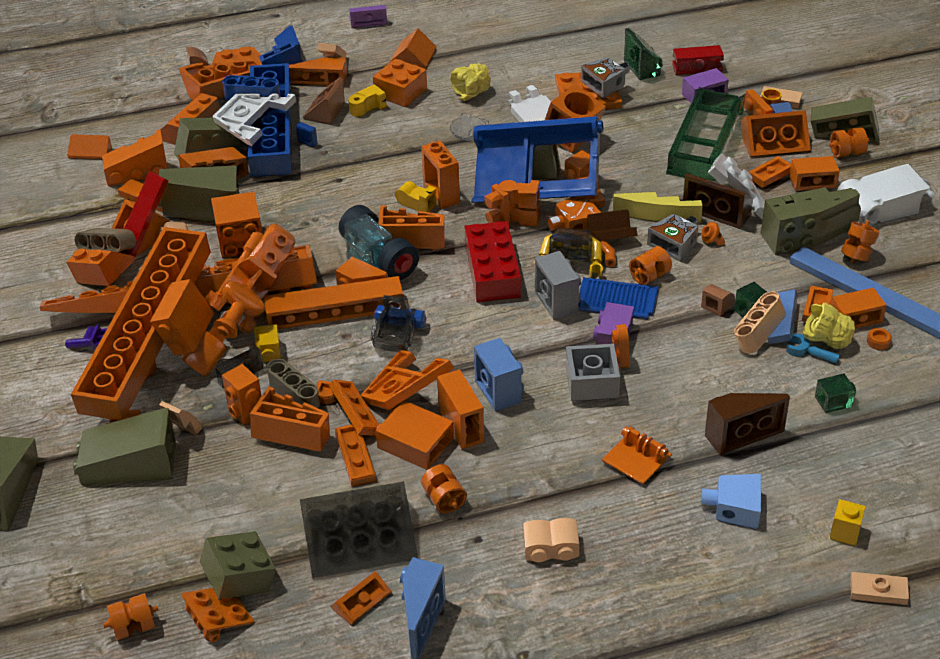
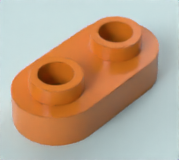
[611,324,630,369]

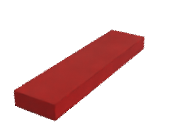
[119,171,169,258]

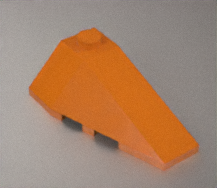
[179,59,262,100]

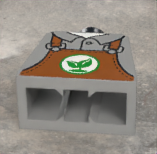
[581,58,630,98]
[647,214,698,262]

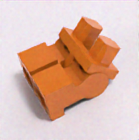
[484,180,541,227]

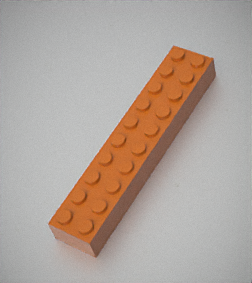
[71,227,211,420]

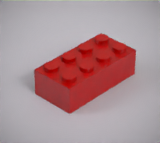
[464,221,521,303]

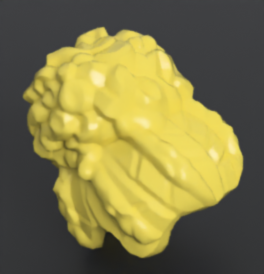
[450,63,491,101]
[802,303,855,349]

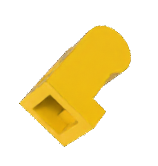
[348,84,387,117]
[395,181,437,212]

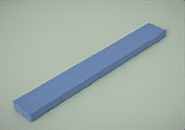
[790,246,940,338]

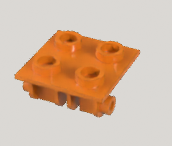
[602,426,672,484]
[181,588,255,643]

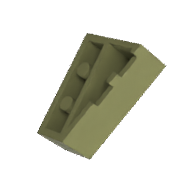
[811,97,880,143]
[174,117,243,160]

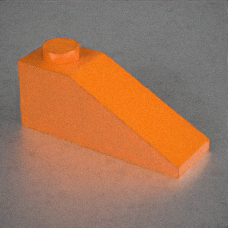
[289,57,348,86]

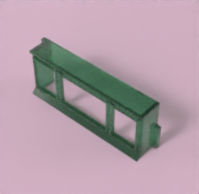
[666,87,746,181]

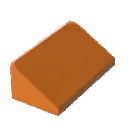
[67,134,112,159]
[330,571,392,625]

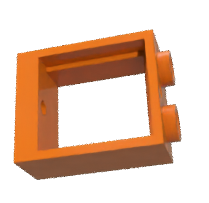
[421,140,460,209]

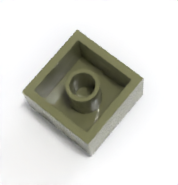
[200,531,276,600]

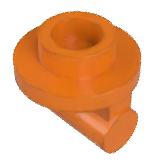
[702,222,725,246]

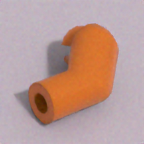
[600,240,616,267]

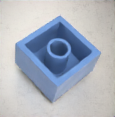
[474,338,524,412]

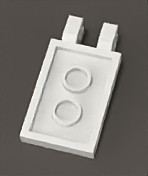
[509,85,551,122]

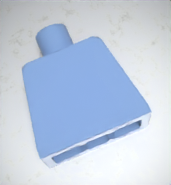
[701,474,761,529]

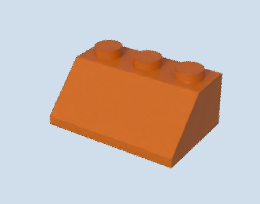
[161,93,219,145]
[740,110,811,157]

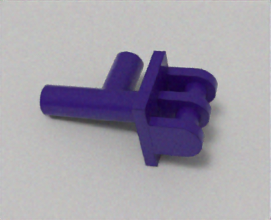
[65,325,107,351]

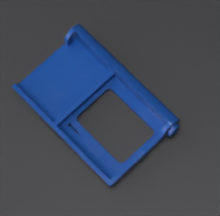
[471,116,604,203]

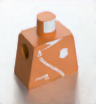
[548,196,601,237]

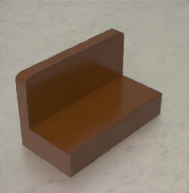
[587,209,638,241]

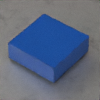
[296,122,318,148]

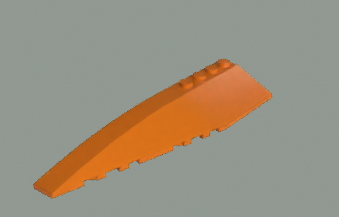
[39,244,317,313]

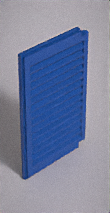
[578,277,659,319]

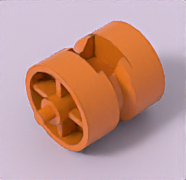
[829,127,869,158]
[841,220,880,263]
[629,246,672,285]
[421,464,467,514]
[103,593,159,641]

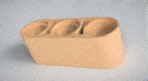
[734,291,786,353]

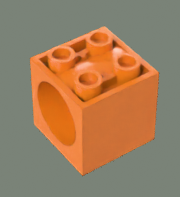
[545,84,606,153]
[211,192,262,258]

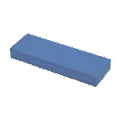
[767,289,798,344]

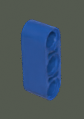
[222,75,281,101]

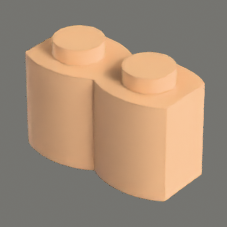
[523,518,579,563]

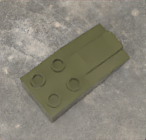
[761,187,861,255]

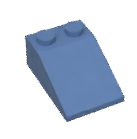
[400,557,446,659]

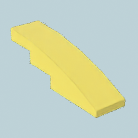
[613,192,702,223]

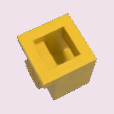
[254,324,281,362]

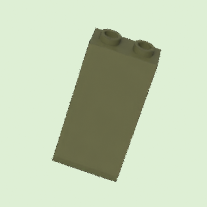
[158,166,240,223]
[73,408,176,485]
[0,436,38,531]

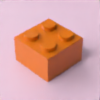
[373,59,427,108]

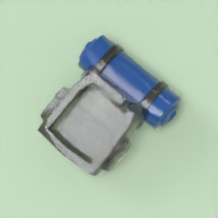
[371,295,427,352]

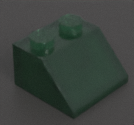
[624,28,663,80]

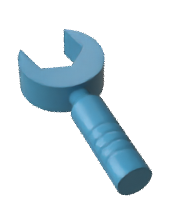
[786,334,840,364]

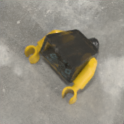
[534,228,603,279]

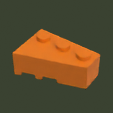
[102,129,168,186]
[178,147,249,179]
[378,205,445,250]
[250,386,330,452]

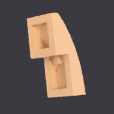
[159,401,202,435]

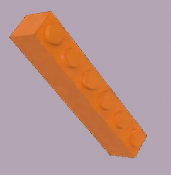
[264,276,404,329]

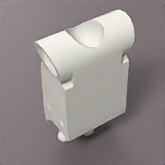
[837,164,935,226]

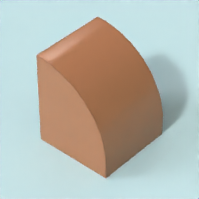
[186,47,209,66]
[701,284,735,317]

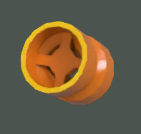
[761,89,782,107]

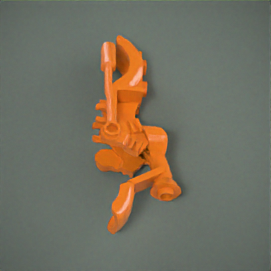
[181,223,296,376]

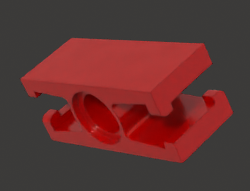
[672,45,724,75]

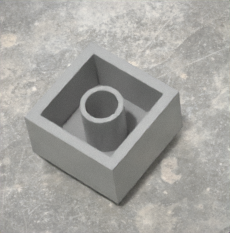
[535,251,581,320]
[566,344,620,401]

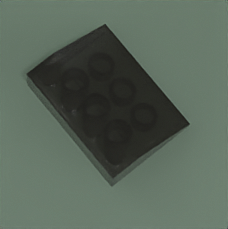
[300,481,418,578]

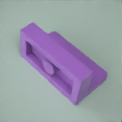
[349,5,387,28]

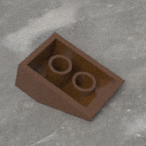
[705,393,790,455]

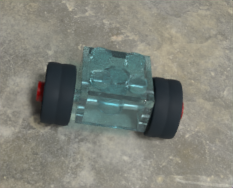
[338,205,419,280]

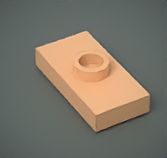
[850,572,909,605]

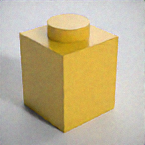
[829,499,866,546]

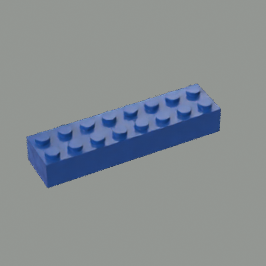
[248,63,292,177]

